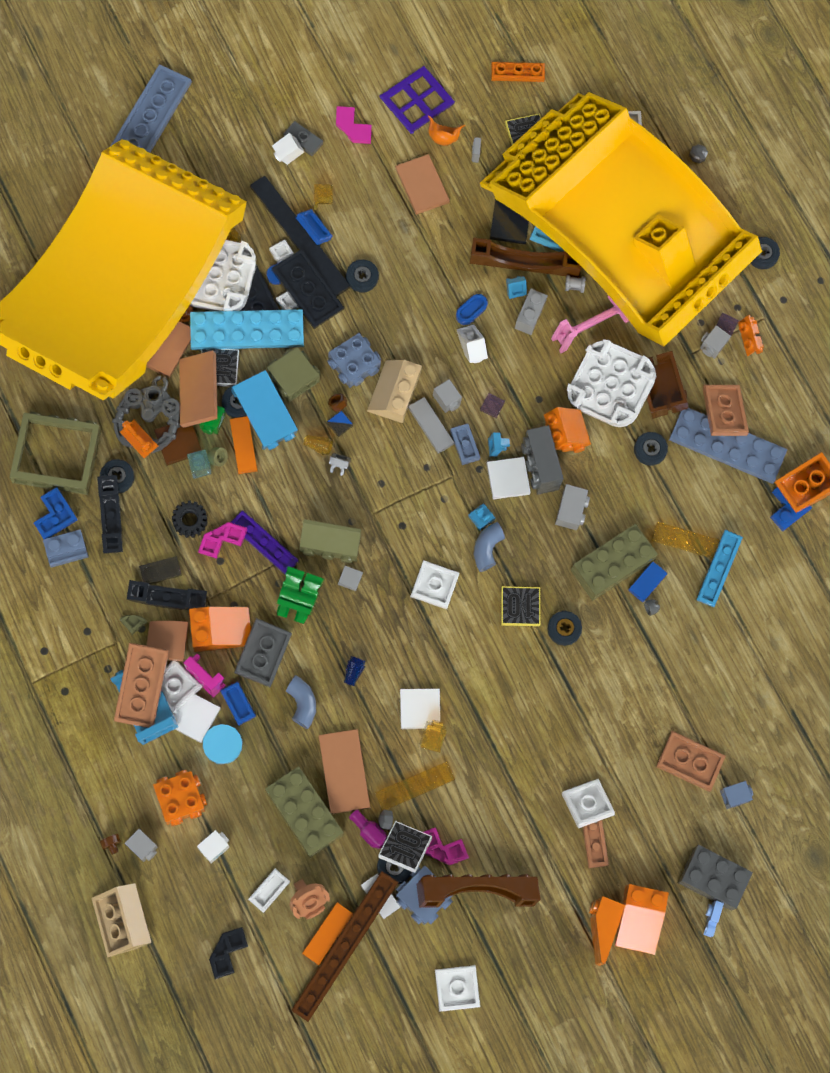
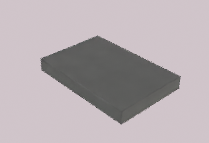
[234,618,292,688]

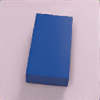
[296,209,333,245]
[628,562,668,602]
[220,682,256,726]

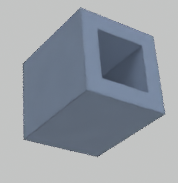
[720,781,753,809]

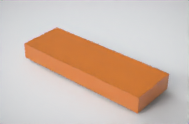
[230,416,257,474]
[302,902,353,965]

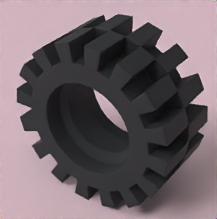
[172,501,207,538]

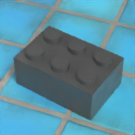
[521,426,564,495]
[678,845,753,911]

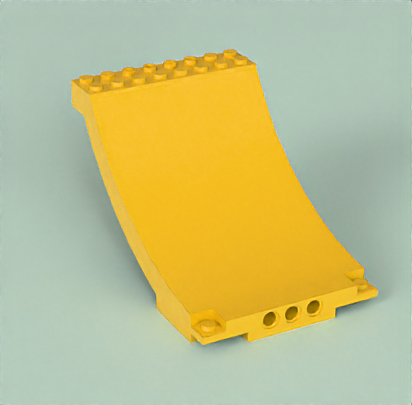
[480,92,762,347]
[0,139,247,400]

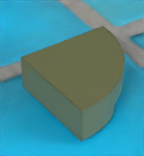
[119,615,147,635]

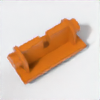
[738,315,764,356]
[120,420,158,459]

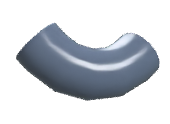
[473,522,505,572]
[286,676,316,729]

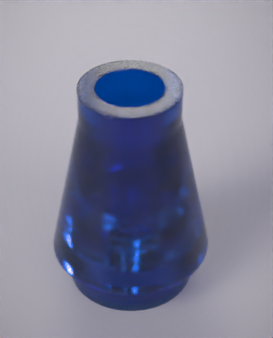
[344,656,366,686]

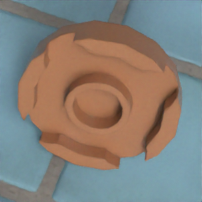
[289,879,330,919]

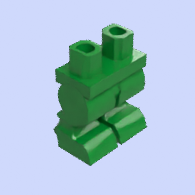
[276,566,325,624]

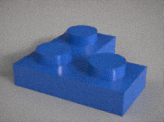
[34,487,78,539]
[770,487,812,532]

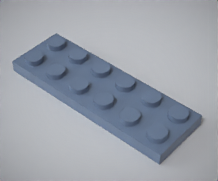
[111,64,192,153]
[669,408,787,484]

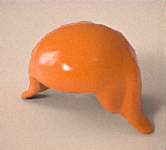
[428,115,466,146]

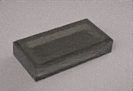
[139,556,182,584]

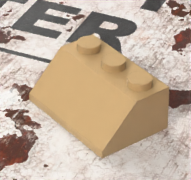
[367,360,422,423]
[92,883,151,958]

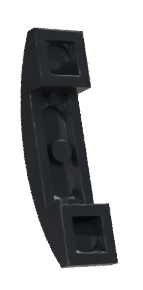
[97,475,123,554]
[126,580,207,610]

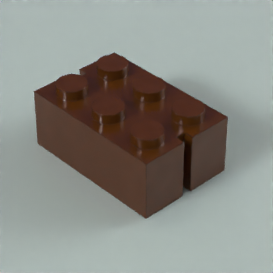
[646,351,688,419]

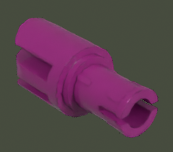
[349,809,387,849]

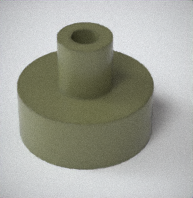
[208,447,228,467]

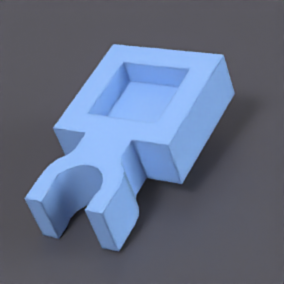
[703,901,724,937]

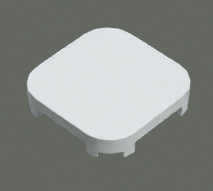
[189,240,256,311]
[567,339,656,427]

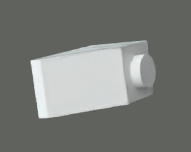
[457,325,488,363]

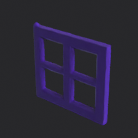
[379,66,455,134]

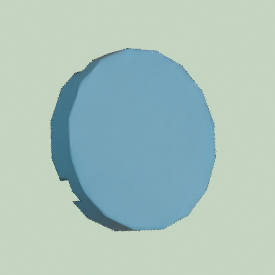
[203,724,242,764]

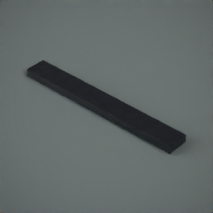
[250,176,350,297]

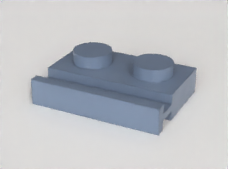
[43,529,88,568]

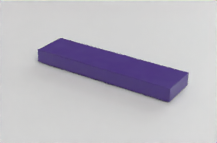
[230,510,299,575]

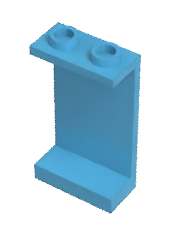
[231,370,298,450]
[110,670,179,745]

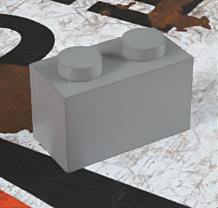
[515,289,548,335]
[555,484,590,530]

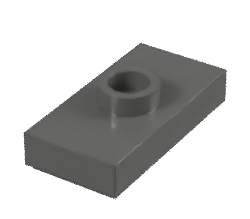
[283,121,323,156]

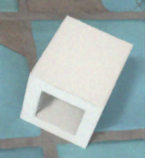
[272,133,304,165]
[197,830,229,863]

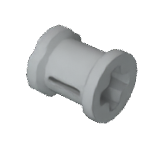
[565,275,586,293]

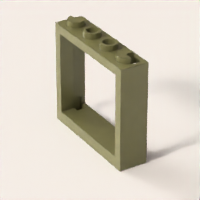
[10,412,101,495]

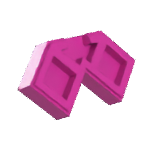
[336,106,372,144]
[198,522,247,559]
[423,827,469,865]

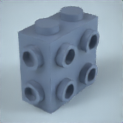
[327,333,381,388]
[396,866,453,925]

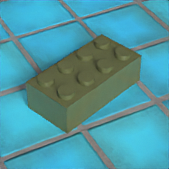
[571,524,658,601]
[265,766,344,858]

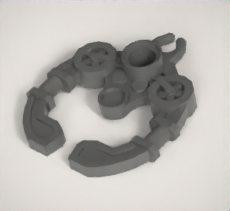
[112,375,180,453]

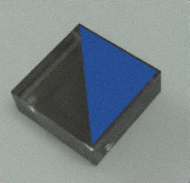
[327,410,353,437]

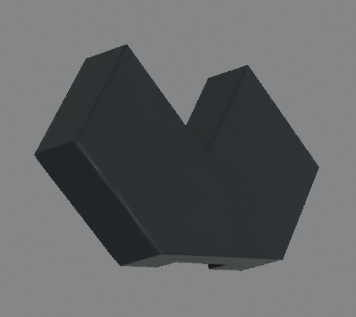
[209,927,248,980]

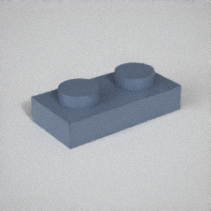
[450,424,480,465]

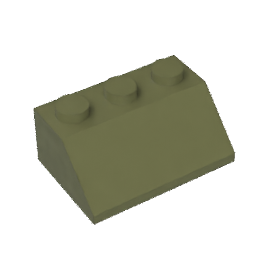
[300,519,361,563]

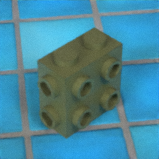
[267,347,320,403]

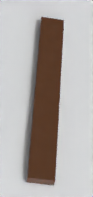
[291,871,399,1022]

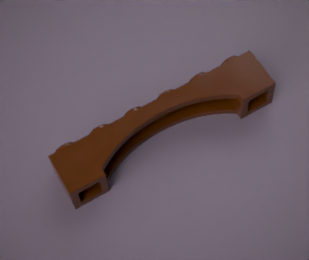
[469,238,581,278]
[416,874,541,908]

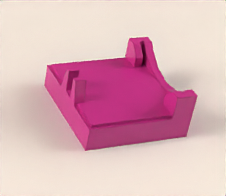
[183,654,226,698]

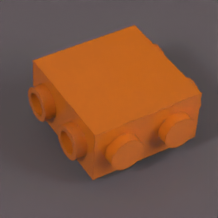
[544,407,591,453]
[153,770,207,826]

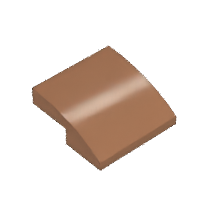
[147,621,188,662]

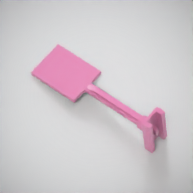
[551,295,629,353]

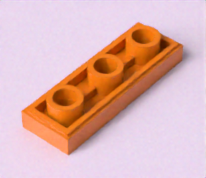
[491,62,545,82]

